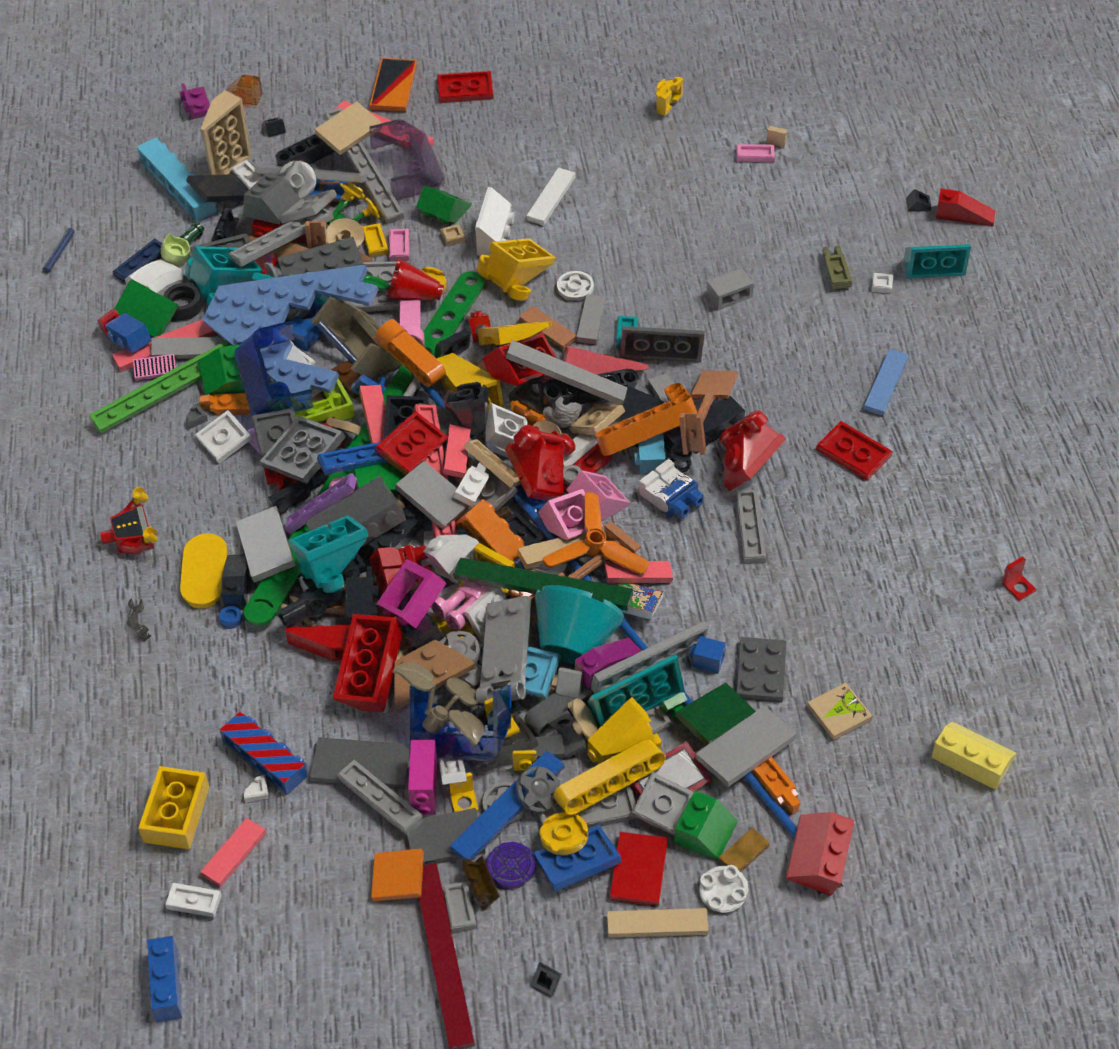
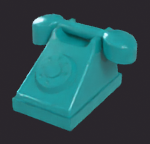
[184,246,263,306]
[288,515,368,593]

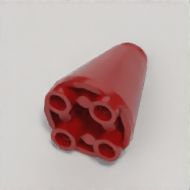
[387,259,444,301]

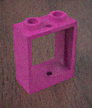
[377,559,446,628]
[408,740,438,816]

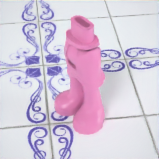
[431,581,492,631]

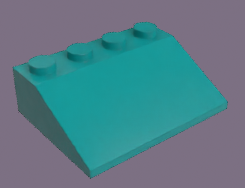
[588,654,685,728]

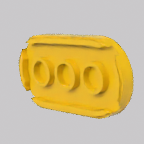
[180,533,228,608]

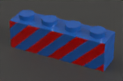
[219,712,308,795]

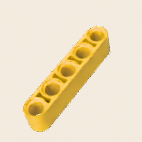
[554,739,666,815]

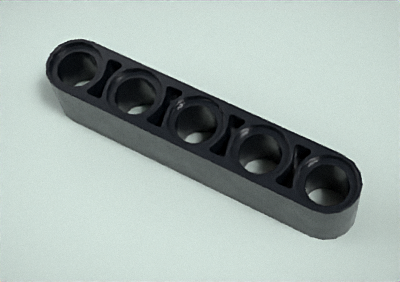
[275,134,336,167]
[540,368,639,409]

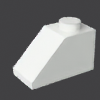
[423,535,479,574]

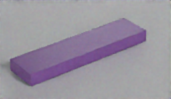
[285,473,357,535]

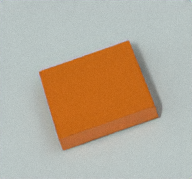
[371,849,424,902]

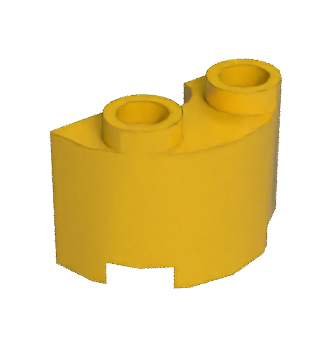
[656,77,683,116]

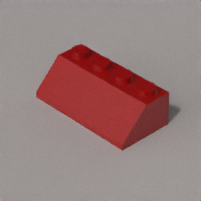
[482,332,556,386]
[333,614,404,713]

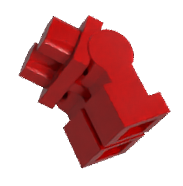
[370,545,435,597]

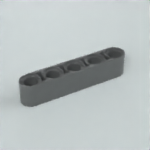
[524,683,595,737]

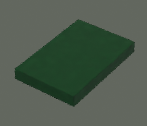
[675,682,756,746]

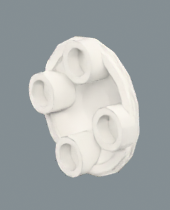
[699,865,749,913]

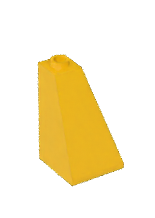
[437,353,505,411]

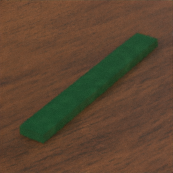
[453,558,633,611]

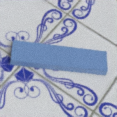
[864,349,909,416]

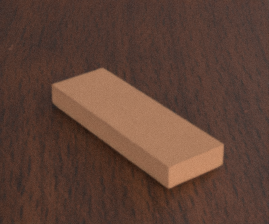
[519,306,577,350]

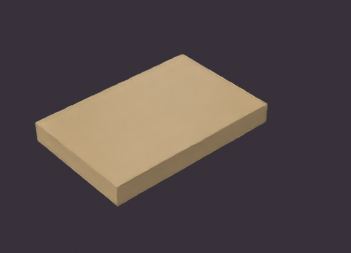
[315,101,382,155]

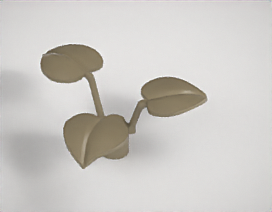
[392,662,485,746]

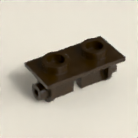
[461,856,500,911]

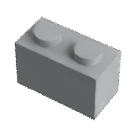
[707,268,754,310]

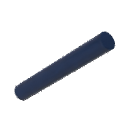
[43,228,75,273]
[316,321,358,365]

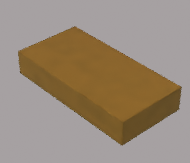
[719,827,770,872]

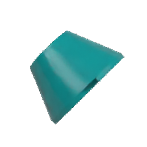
[535,585,624,665]

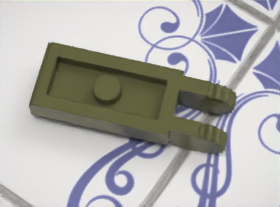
[822,245,852,289]

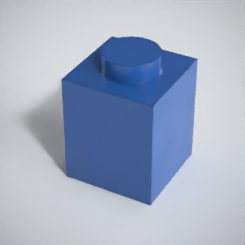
[690,636,726,674]

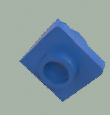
[351,374,386,396]

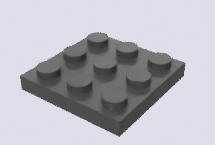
[259,416,345,484]

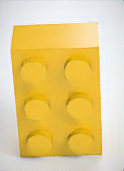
[138,766,210,850]

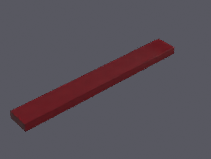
[419,863,475,1049]

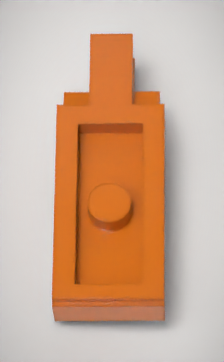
[199,394,259,415]
[751,757,801,815]

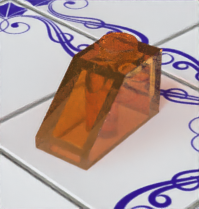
[226,74,263,106]

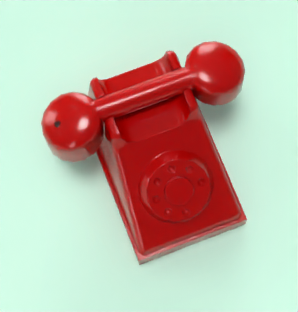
[719,410,786,491]
[504,425,576,501]

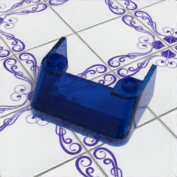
[235,321,314,416]
[410,685,511,761]

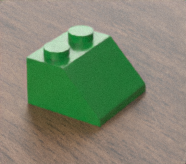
[416,186,472,224]
[198,345,247,396]
[674,790,738,861]

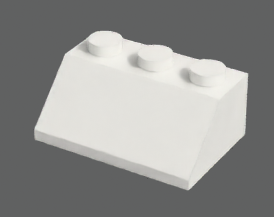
[475,187,515,256]

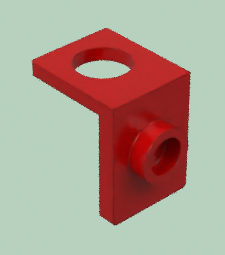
[465,311,491,343]
[1002,556,1036,601]

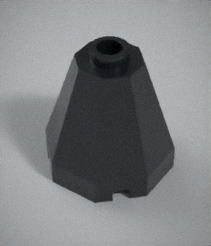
[443,382,489,437]

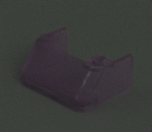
[369,119,445,201]

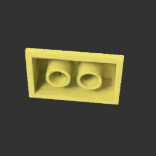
[931,722,1017,790]

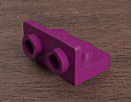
[179,83,210,120]

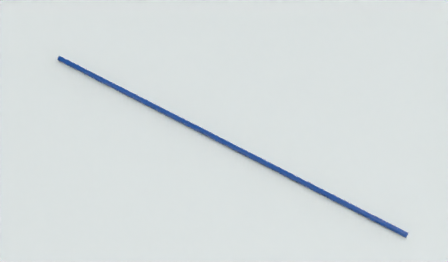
[410,372,797,839]

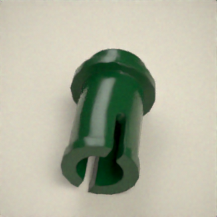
[180,222,205,245]

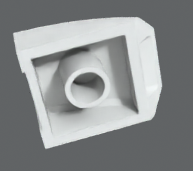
[125,260,184,296]
[486,403,528,458]

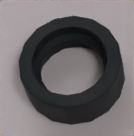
[163,283,203,320]

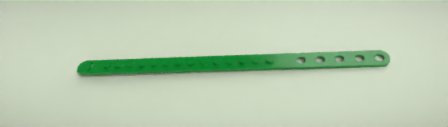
[244,271,485,626]

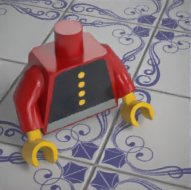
[100,487,158,555]

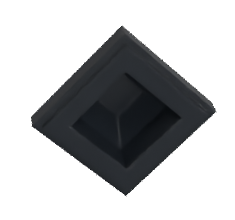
[531,962,562,997]

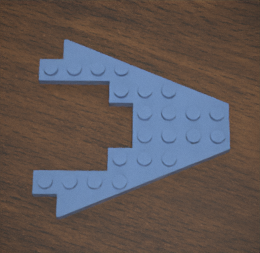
[202,265,378,405]

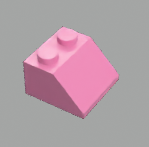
[567,470,631,520]
[538,489,603,540]

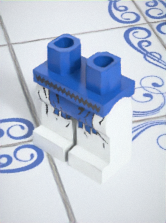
[639,459,704,519]

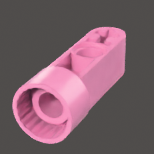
[400,300,424,347]

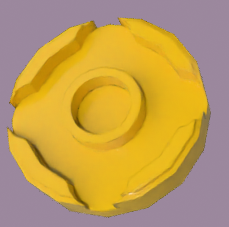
[539,812,588,855]

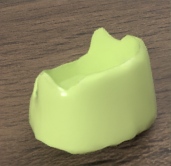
[160,233,191,266]

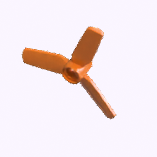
[542,492,649,575]

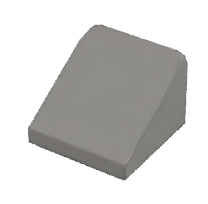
[556,668,582,698]

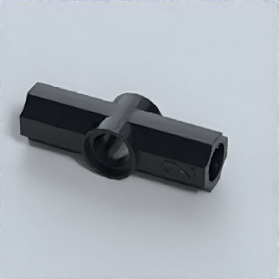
[278,588,346,628]

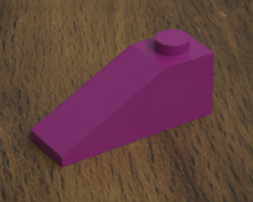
[575,638,642,691]

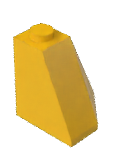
[587,698,662,764]

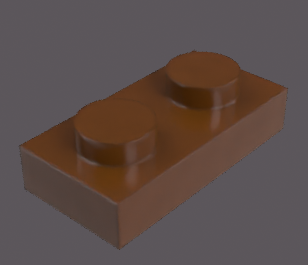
[331,360,361,399]

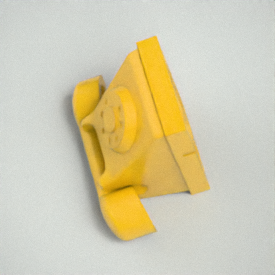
[476,238,556,301]

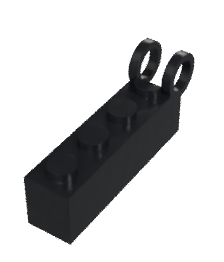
[663,396,745,473]

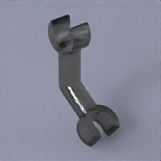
[126,598,151,642]

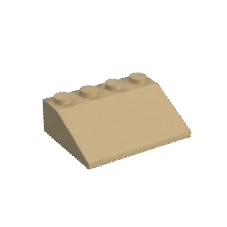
[201,90,252,175]

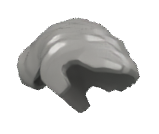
[543,397,582,428]

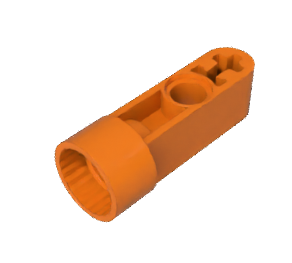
[374,319,446,387]

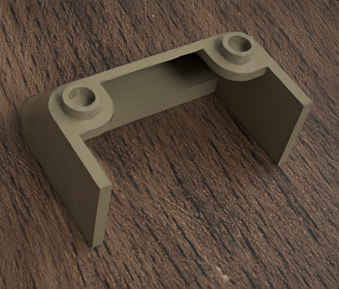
[311,297,402,379]

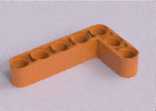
[595,383,697,456]

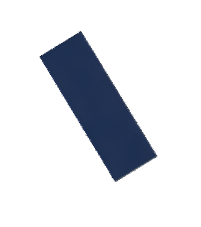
[113,239,162,283]

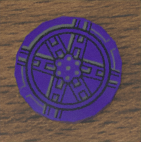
[487,842,536,889]

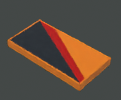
[370,58,417,112]

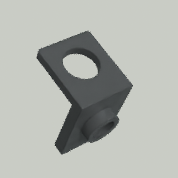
[548,711,587,758]

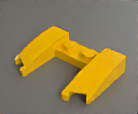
[478,321,552,345]

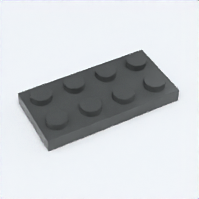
[278,237,363,276]

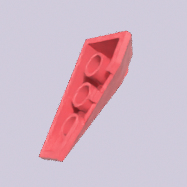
[563,345,649,374]

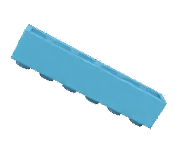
[137,138,217,222]

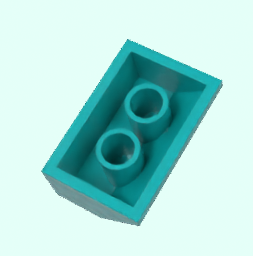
[903,244,971,278]

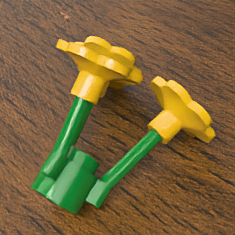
[326,182,380,225]

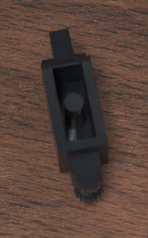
[345,566,379,625]

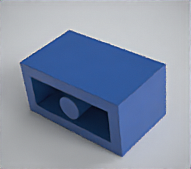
[105,313,152,353]

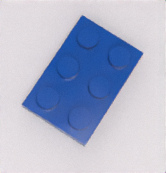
[534,824,621,891]

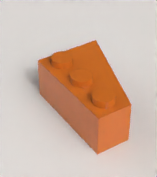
[455,499,525,561]

